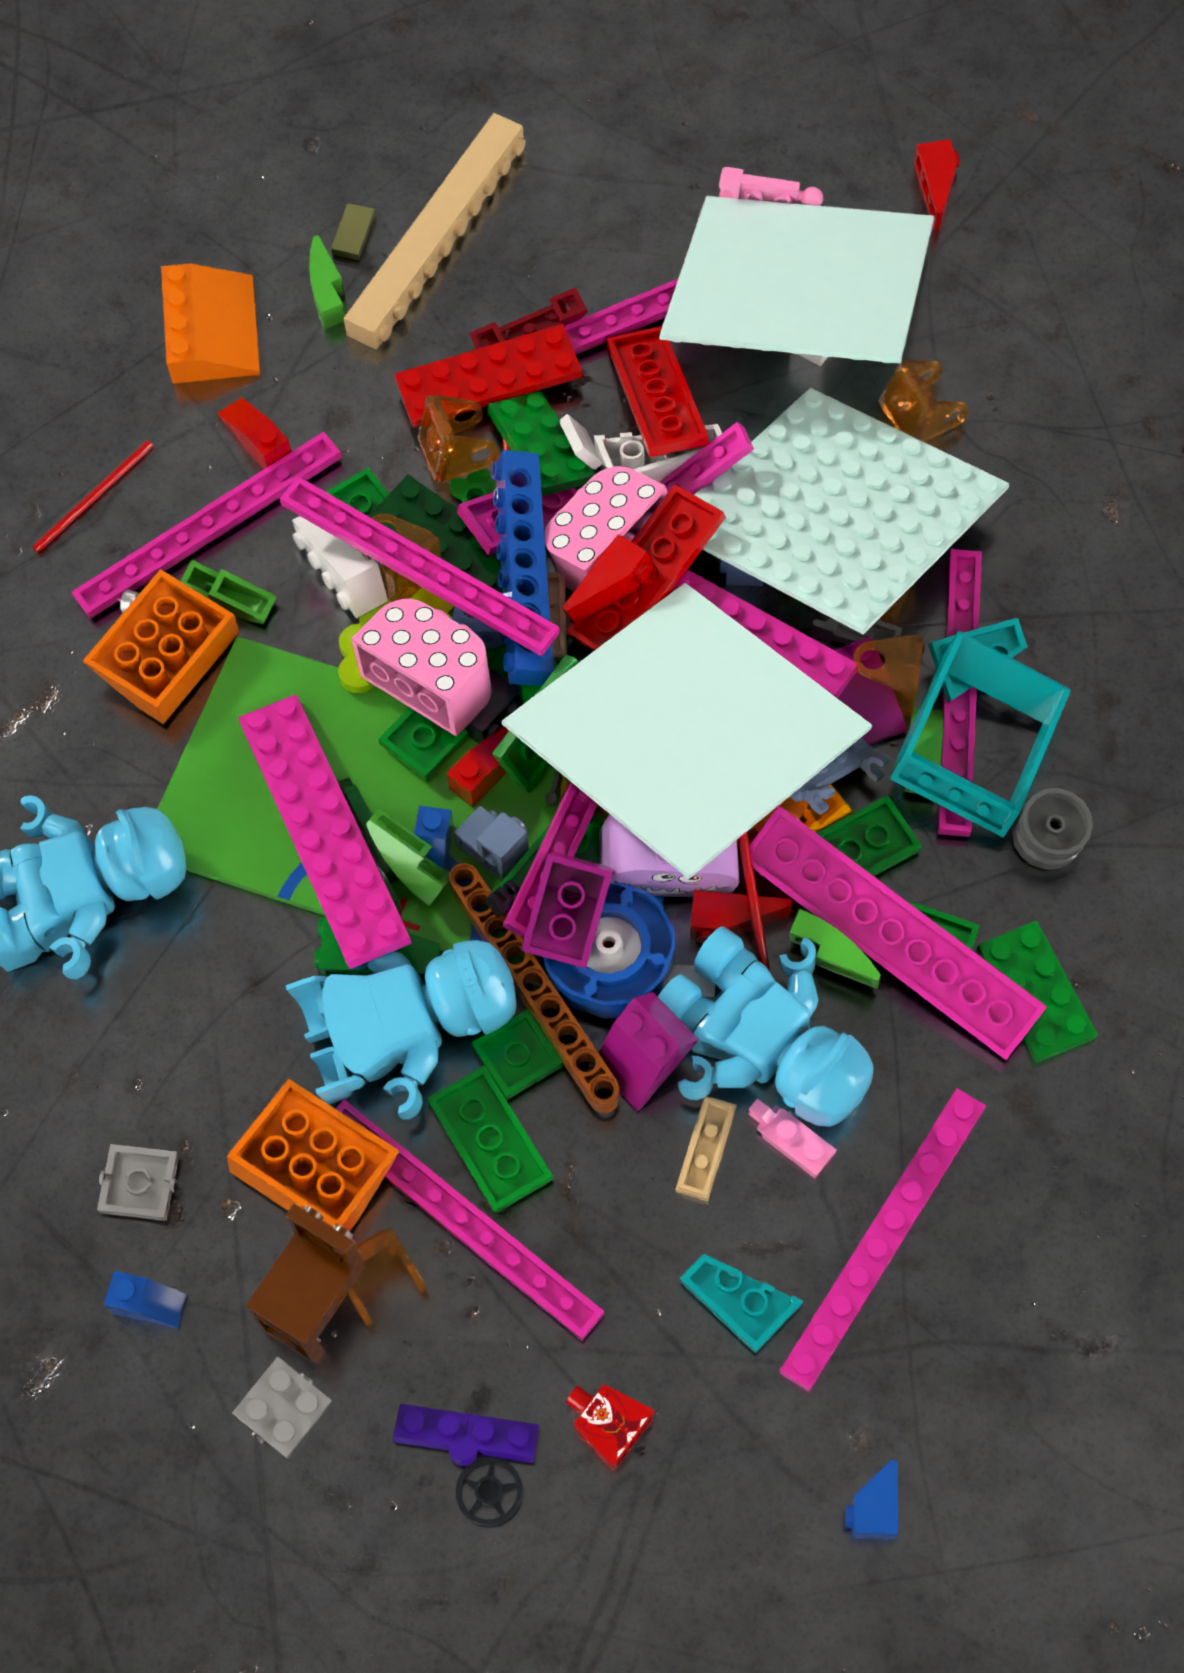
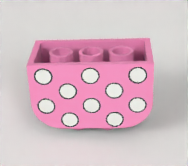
[544,466,668,593]
[351,599,492,737]

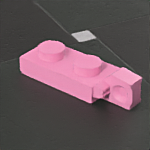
[748,1099,837,1178]

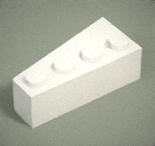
[594,424,722,482]
[292,516,388,619]

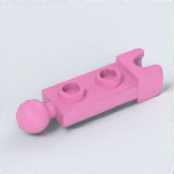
[719,167,824,206]

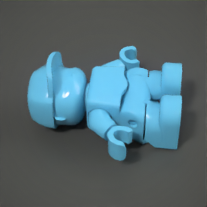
[0,795,186,979]
[658,926,874,1127]
[285,940,517,1120]

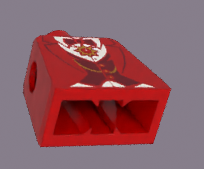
[565,1384,655,1472]

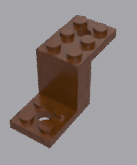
[246,1203,365,1365]

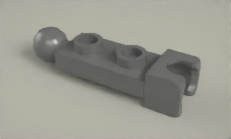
[811,612,925,660]

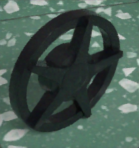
[455,1457,523,1526]

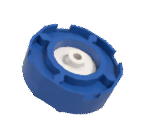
[543,883,675,1018]

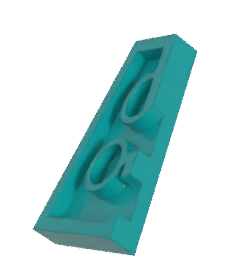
[928,618,1028,704]
[680,1254,804,1354]

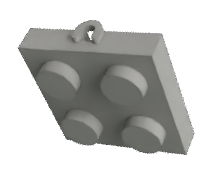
[97,1144,179,1221]
[232,1357,332,1459]

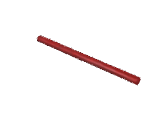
[32,440,154,553]
[738,832,770,970]

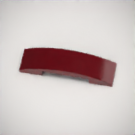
[469,287,588,349]

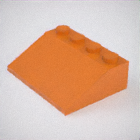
[161,263,260,384]
[83,569,239,724]
[227,1079,399,1232]

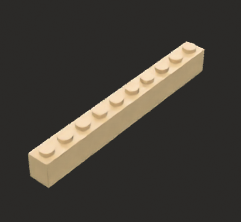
[344,113,526,350]

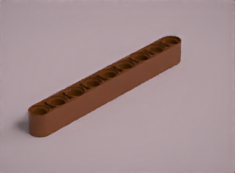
[449,863,619,1113]

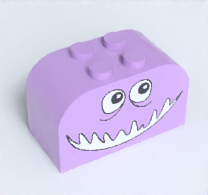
[599,815,739,898]

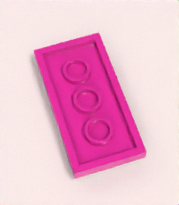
[457,485,577,556]

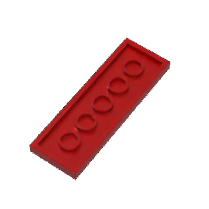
[394,324,582,428]
[606,326,709,458]
[565,484,726,652]

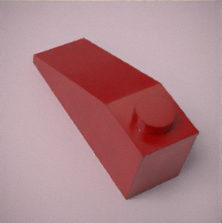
[914,139,960,231]
[218,398,291,469]
[562,534,654,624]
[447,727,509,808]
[690,890,792,943]

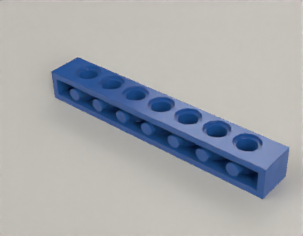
[491,450,554,686]

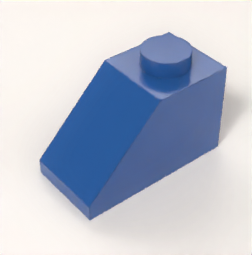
[414,806,454,870]
[104,1271,188,1329]
[845,1460,898,1540]

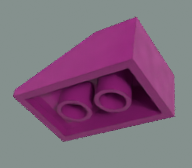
[834,636,907,745]
[521,850,613,969]
[598,992,699,1111]

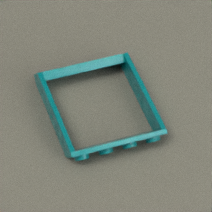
[889,631,1071,838]

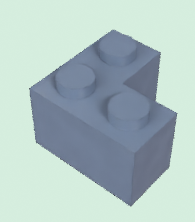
[454,806,529,882]

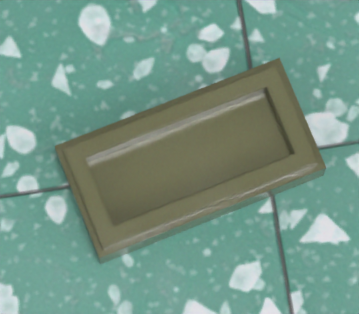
[331,203,376,260]

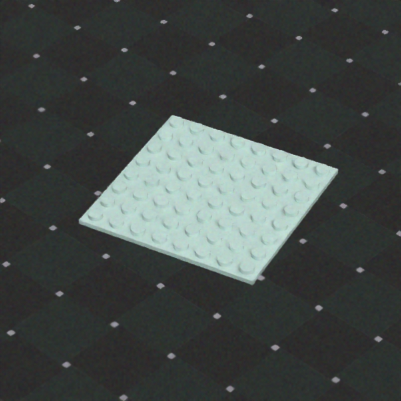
[660,196,934,364]
[694,388,1009,634]
[502,583,872,879]

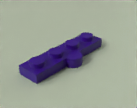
[393,1404,539,1466]

